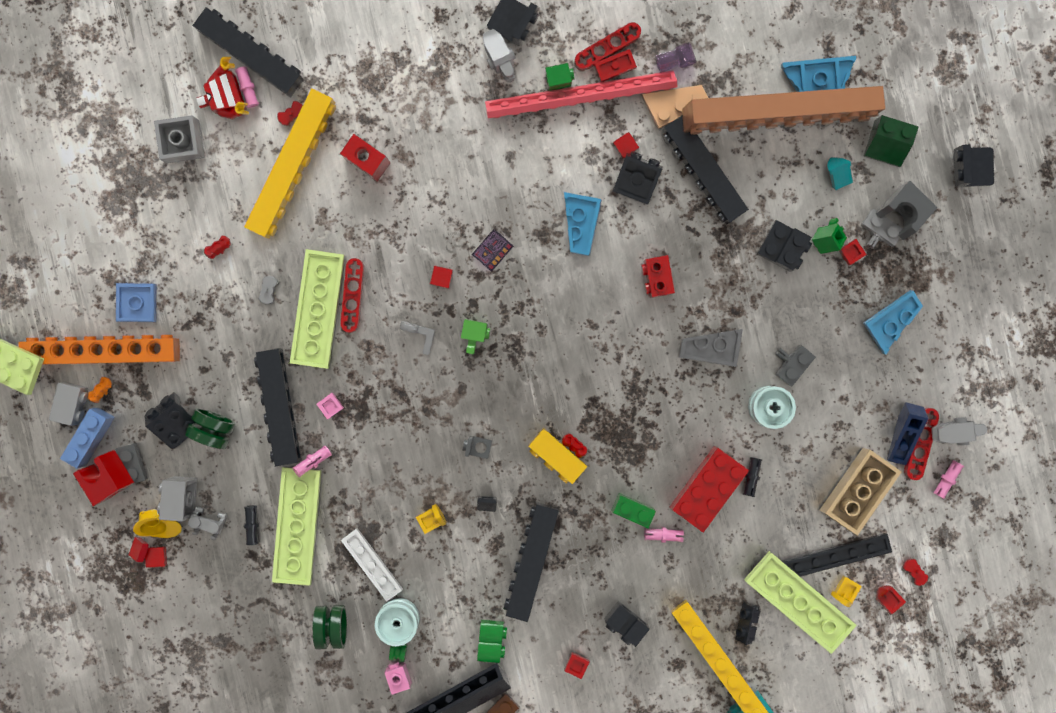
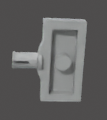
[861,209,903,249]

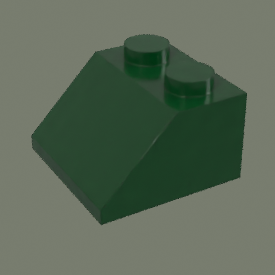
[864,115,919,168]

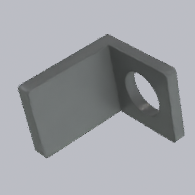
[462,436,492,459]

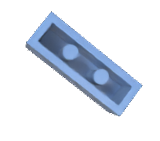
[60,408,115,469]

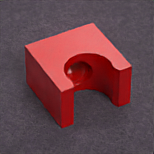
[340,134,390,182]
[73,450,134,506]

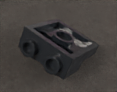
[613,151,663,205]
[757,220,812,272]

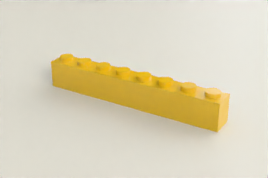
[244,88,336,239]
[671,600,769,713]

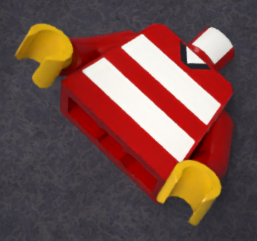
[196,57,249,120]

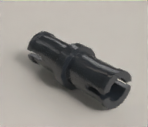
[743,457,762,497]
[244,505,259,545]

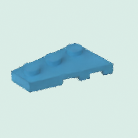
[564,192,602,256]
[863,290,923,355]

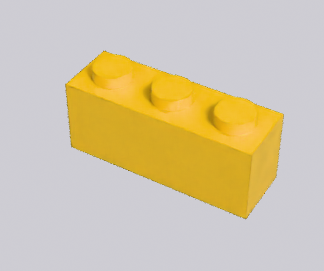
[528,428,587,484]

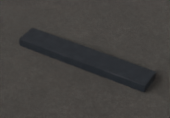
[781,533,892,577]

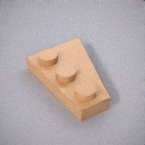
[641,85,708,130]

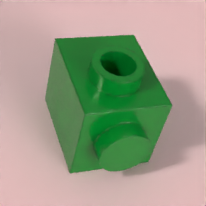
[545,63,575,91]

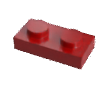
[594,49,637,82]

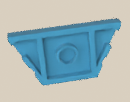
[781,56,856,92]

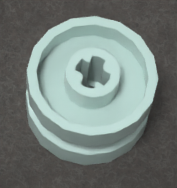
[748,386,796,429]
[375,598,420,646]

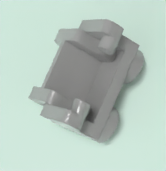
[188,506,227,540]

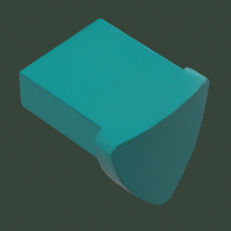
[827,157,853,190]

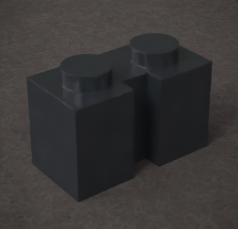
[604,601,650,647]

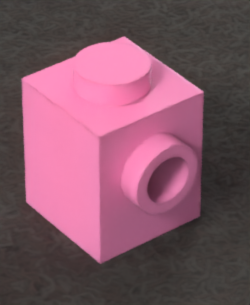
[384,661,412,695]

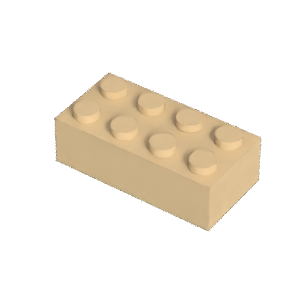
[820,448,902,536]

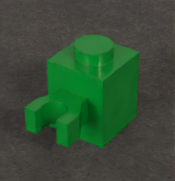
[812,218,847,254]

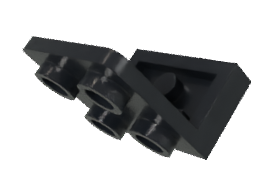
[487,0,539,46]
[953,144,994,187]
[144,392,196,449]

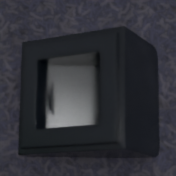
[477,496,497,512]

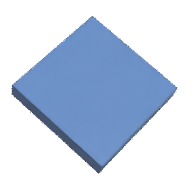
[116,283,157,322]

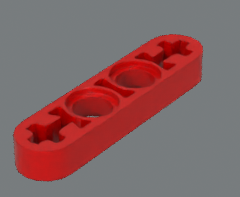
[574,22,641,71]
[341,258,364,333]
[904,408,939,481]

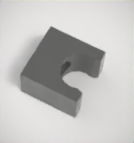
[876,181,938,240]

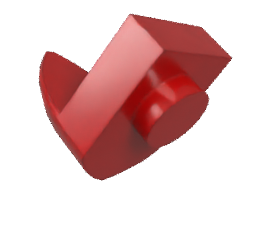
[876,585,906,615]

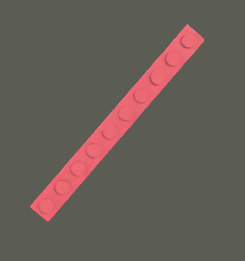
[485,71,677,118]

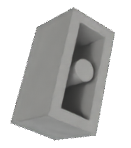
[49,382,88,426]

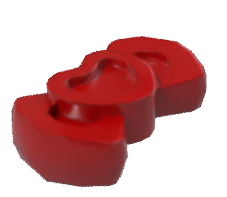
[277,101,303,126]
[204,235,231,259]
[562,434,587,458]
[903,559,928,586]

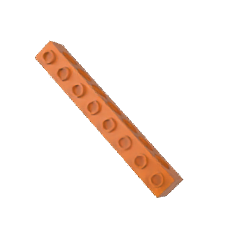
[19,335,180,364]

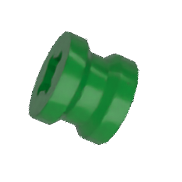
[389,643,407,662]

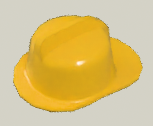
[133,509,182,538]

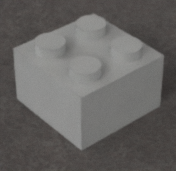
[154,115,205,163]
[157,476,197,521]

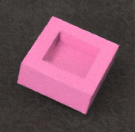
[316,393,344,420]

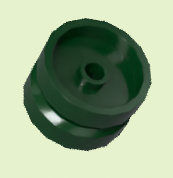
[185,408,236,450]
[312,605,347,650]

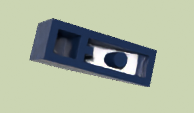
[887,402,929,465]

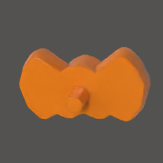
[88,377,112,403]

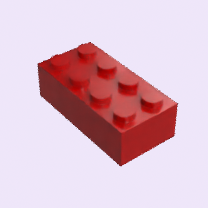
[669,446,749,533]

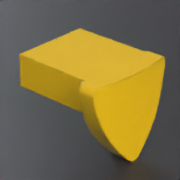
[416,504,446,534]
[831,575,862,607]

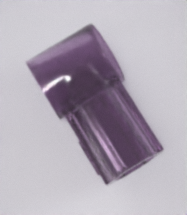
[655,43,697,73]

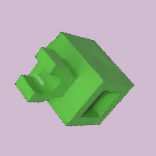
[461,319,491,354]

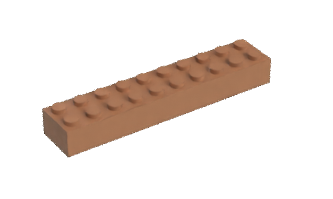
[682,86,885,134]

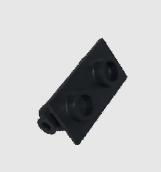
[735,602,761,645]

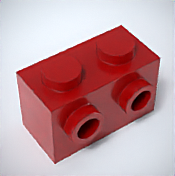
[641,255,675,298]

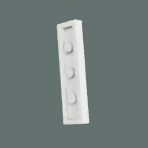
[341,528,403,602]

